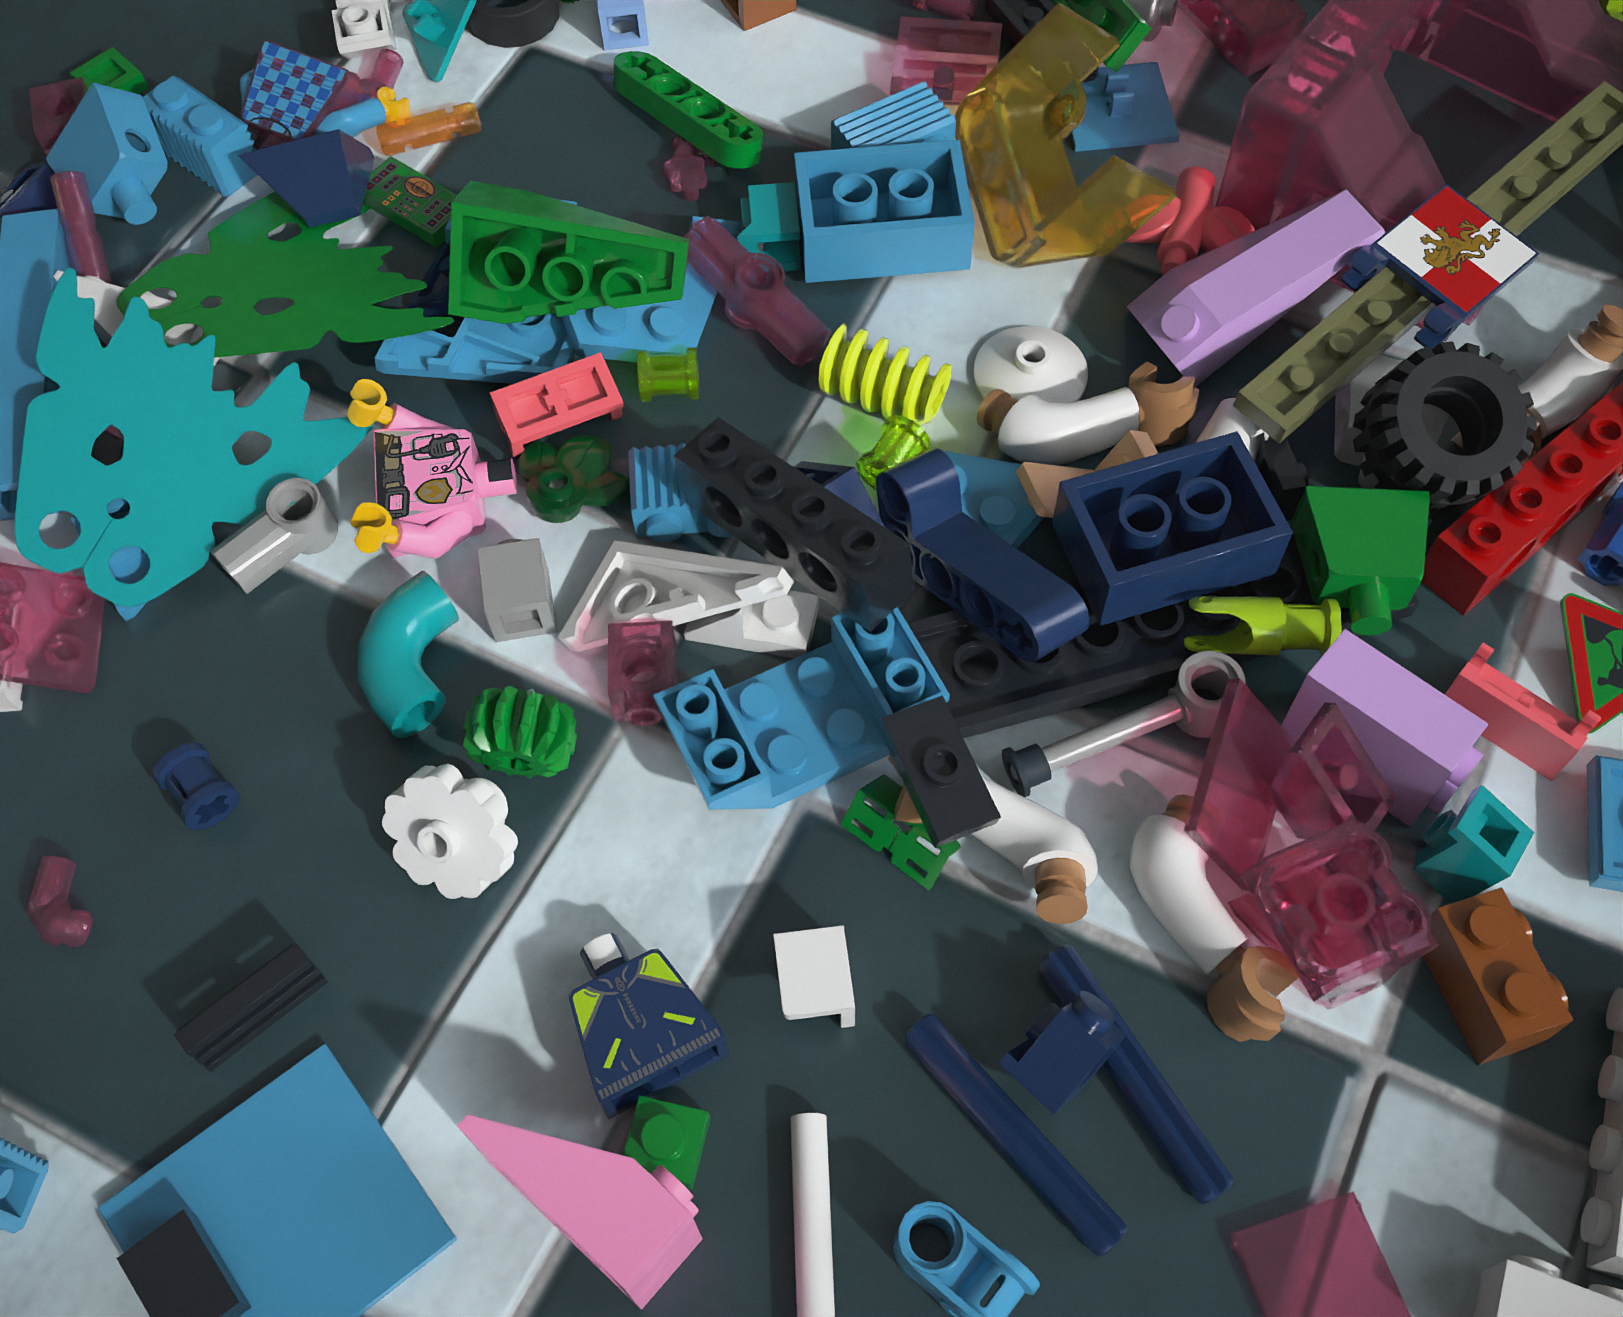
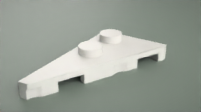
[558,540,794,652]

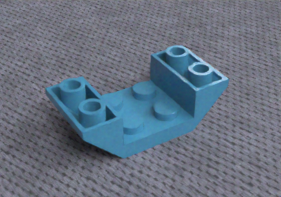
[653,607,950,810]

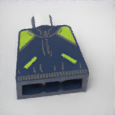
[568,933,729,1120]

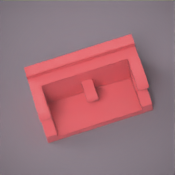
[490,352,624,458]
[1445,643,1602,781]

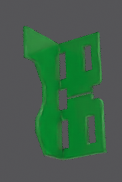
[840,774,961,891]

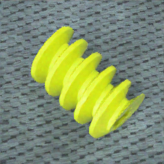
[818,323,952,430]

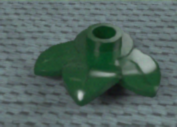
[518,435,630,523]

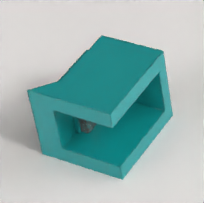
[737,182,801,275]

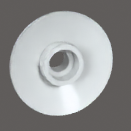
[973,326,1088,403]

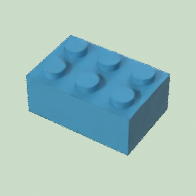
[794,140,975,283]

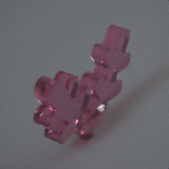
[664,137,716,201]

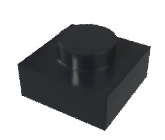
[1255,438,1308,520]

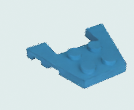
[557,199,741,367]
[375,218,576,384]

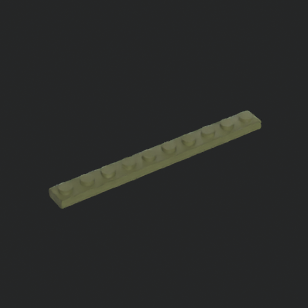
[1233,81,1623,443]

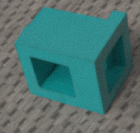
[1413,785,1535,904]

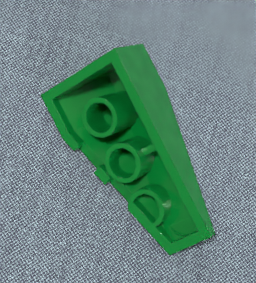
[448,181,689,324]

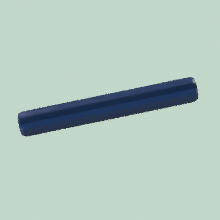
[1040,945,1233,1204]
[904,1014,1127,1257]

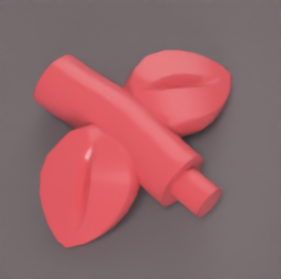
[1106,167,1255,275]

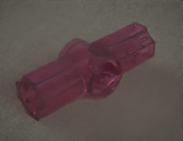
[684,216,832,367]

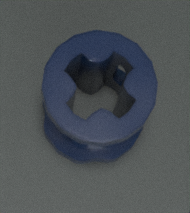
[152,742,240,831]

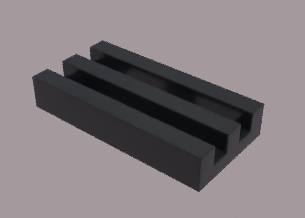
[173,943,328,1072]

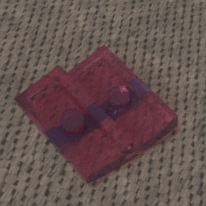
[889,16,1002,108]

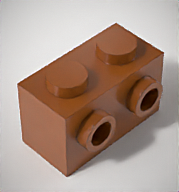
[1413,888,1573,1065]

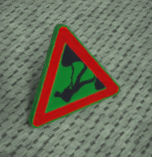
[1560,593,1623,734]

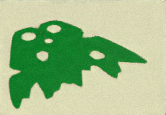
[116,192,454,358]

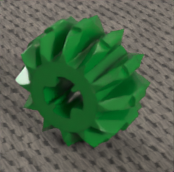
[462,686,577,779]

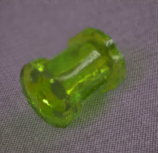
[637,347,700,402]
[856,415,931,490]

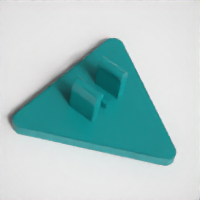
[402,0,477,83]

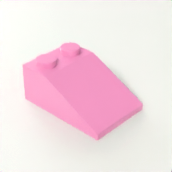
[457,1114,702,1310]

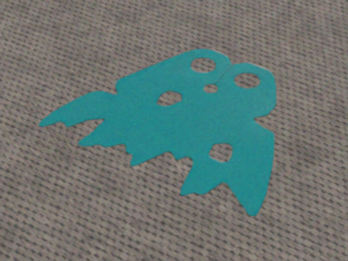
[14,268,376,607]

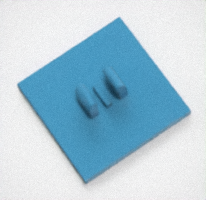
[1060,62,1179,152]

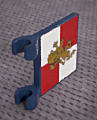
[1341,184,1540,350]

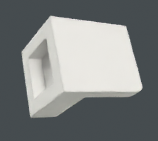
[773,925,855,1028]

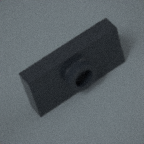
[878,695,1001,848]

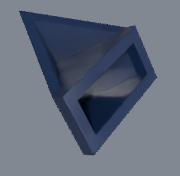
[238,129,374,228]

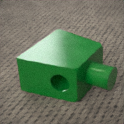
[1291,486,1430,636]

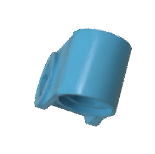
[893,1201,1040,1317]

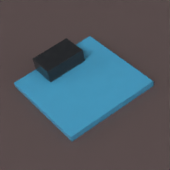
[98,1044,458,1317]

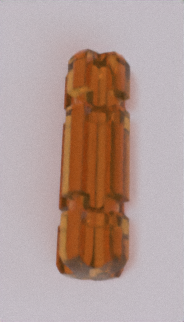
[376,102,481,156]

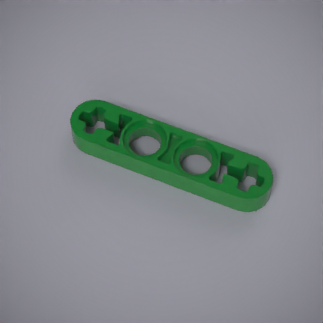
[613,51,763,169]

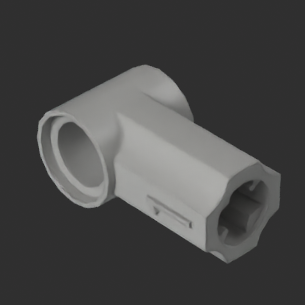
[210,478,338,594]

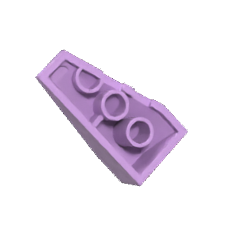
[1127,189,1385,388]

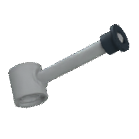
[1002,651,1245,797]

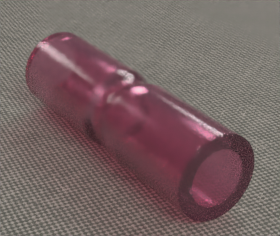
[50,171,112,284]

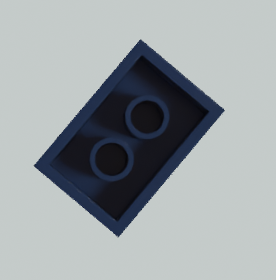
[1052,431,1293,626]

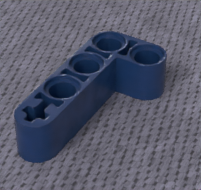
[876,447,1089,662]

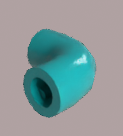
[357,570,459,738]

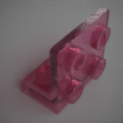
[0,562,105,693]

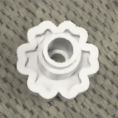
[382,764,518,899]

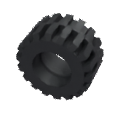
[1353,341,1537,514]

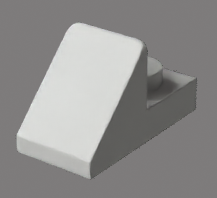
[684,561,819,658]

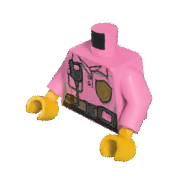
[347,379,518,559]

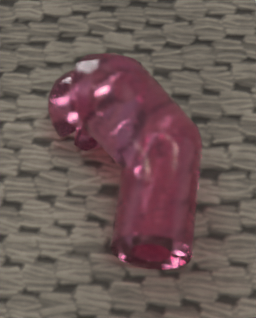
[335,49,404,106]
[27,856,93,947]

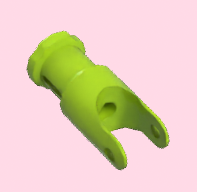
[1184,596,1342,656]

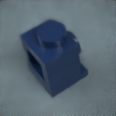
[999,991,1127,1114]

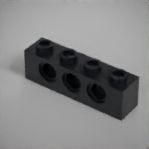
[674,417,914,632]

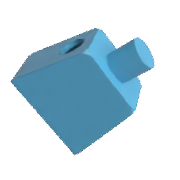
[45,83,168,225]

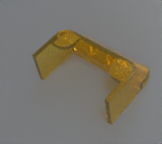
[954,3,1177,269]

